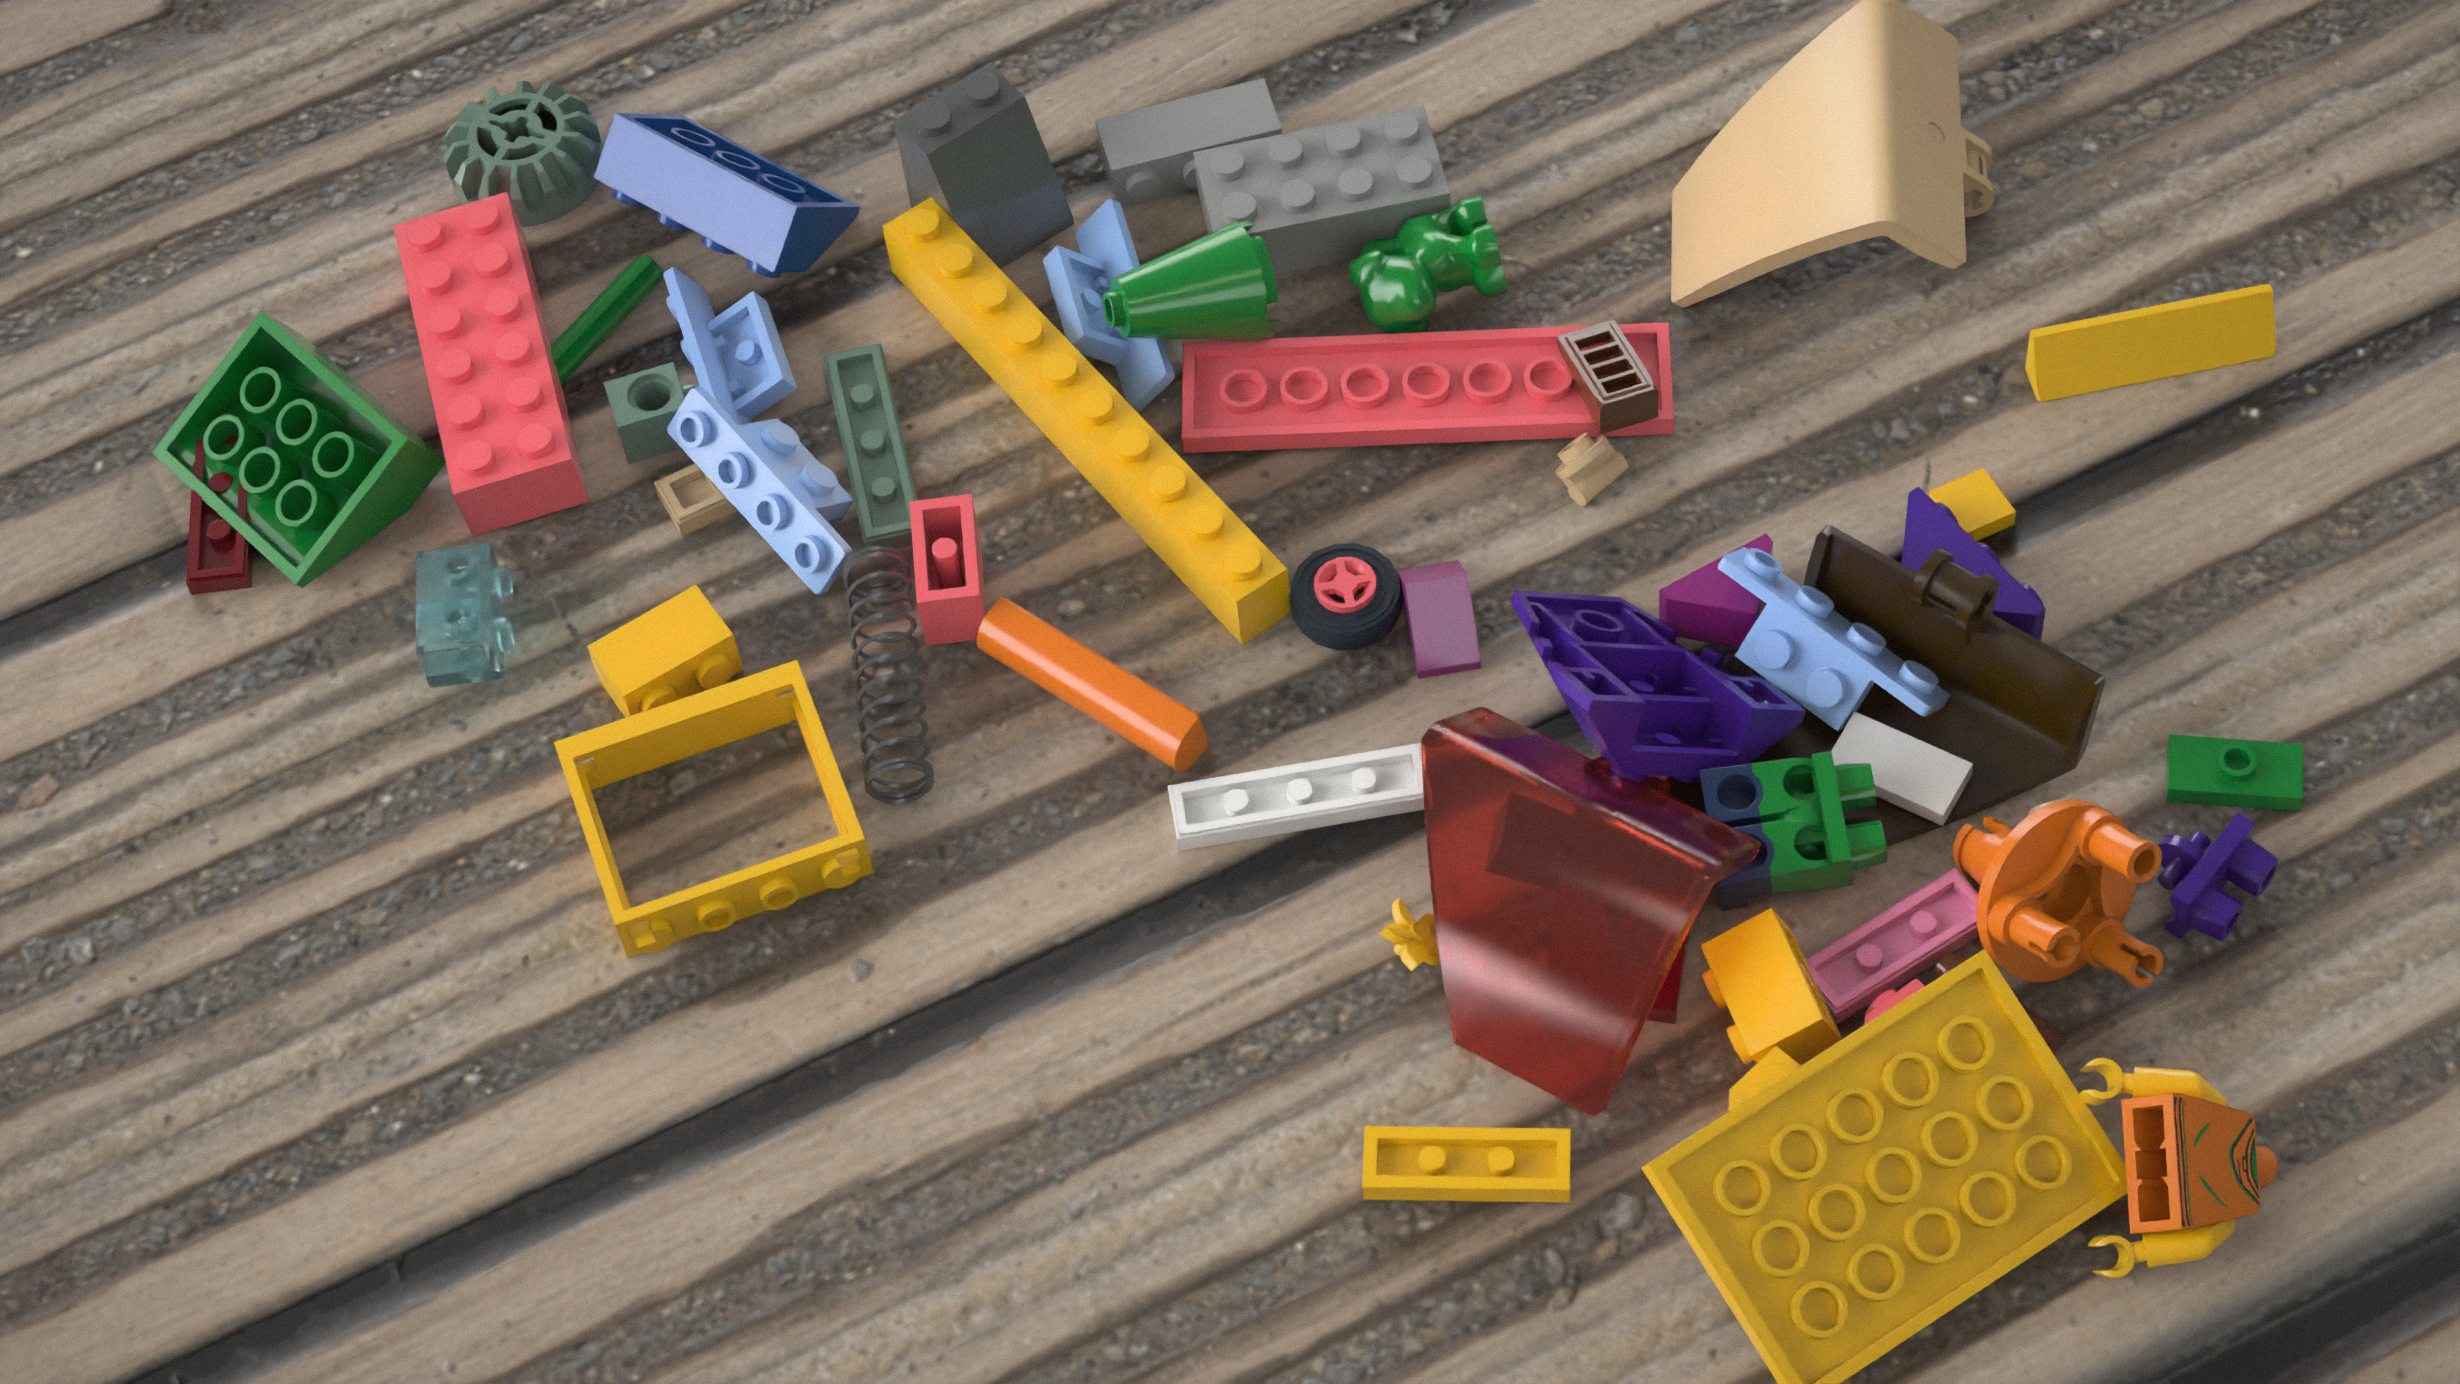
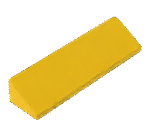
[2025,284,2276,402]

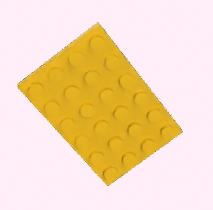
[1641,949,2127,1384]

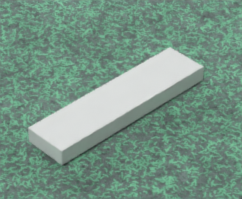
[1168,743,1434,851]

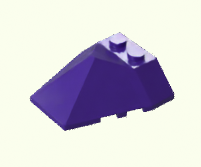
[1511,590,1806,783]

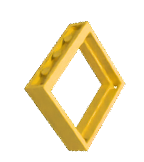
[554,660,874,959]

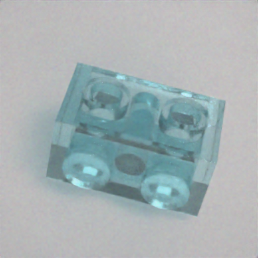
[416,542,514,688]

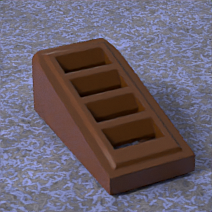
[1557,319,1659,435]

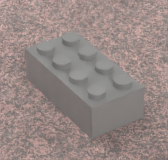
[1193,106,1451,275]

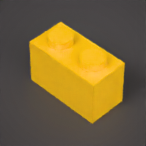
[587,585,744,718]
[1700,907,1842,1065]

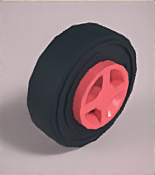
[1290,543,1402,651]

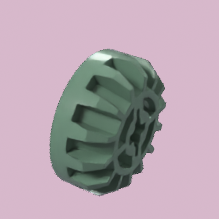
[444,80,604,227]

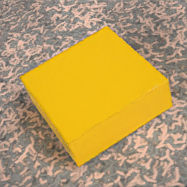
[1928,467,2016,541]

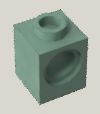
[604,362,694,464]

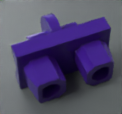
[2157,813,2279,942]

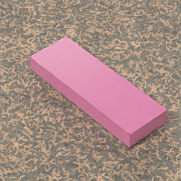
[1806,868,1979,1025]

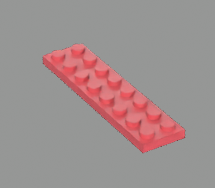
[1181,322,1675,453]

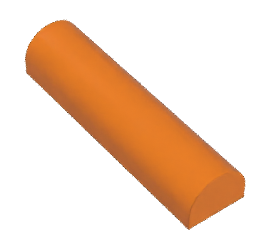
[977,597,1209,772]

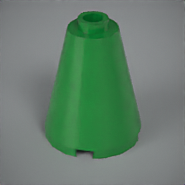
[1103,221,1278,341]

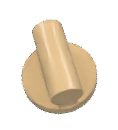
[1555,432,1628,506]

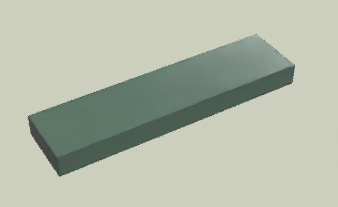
[823,343,917,549]

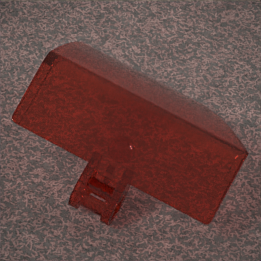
[1421,707,1761,1116]

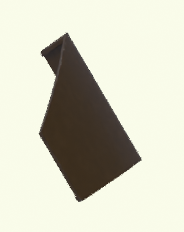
[1663,525,2105,847]

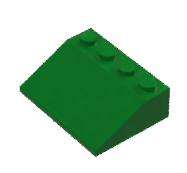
[152,311,446,588]

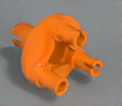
[1952,799,2163,987]

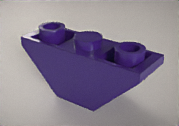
[1902,487,2046,641]

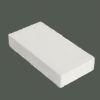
[1831,712,1973,826]

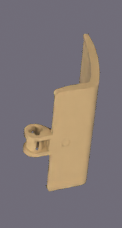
[1671,0,1995,308]

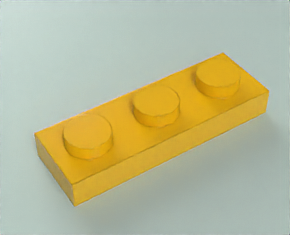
[1362,1126,1571,1203]

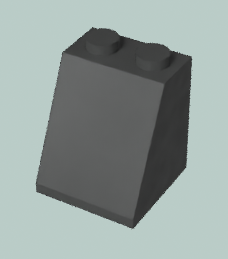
[893,62,1074,269]

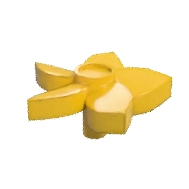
[1379,898,1451,971]

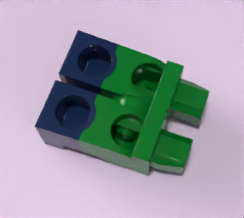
[1699,751,1887,911]

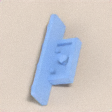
[1043,199,1175,412]
[663,266,797,425]
[667,387,854,594]
[1717,547,1950,731]

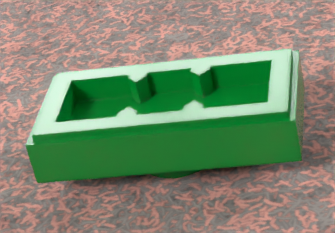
[2166,734,2303,811]

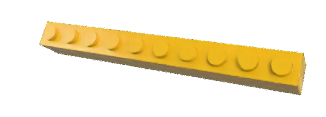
[882,197,1291,645]

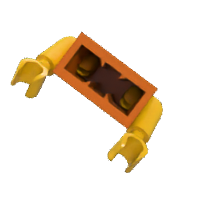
[2078,1058,2277,1278]

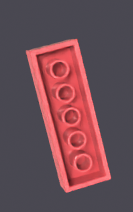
[393,192,590,537]

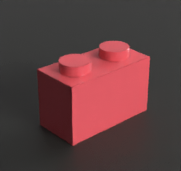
[909,494,987,646]

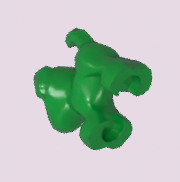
[1349,195,1508,334]

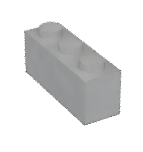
[1095,78,1283,208]

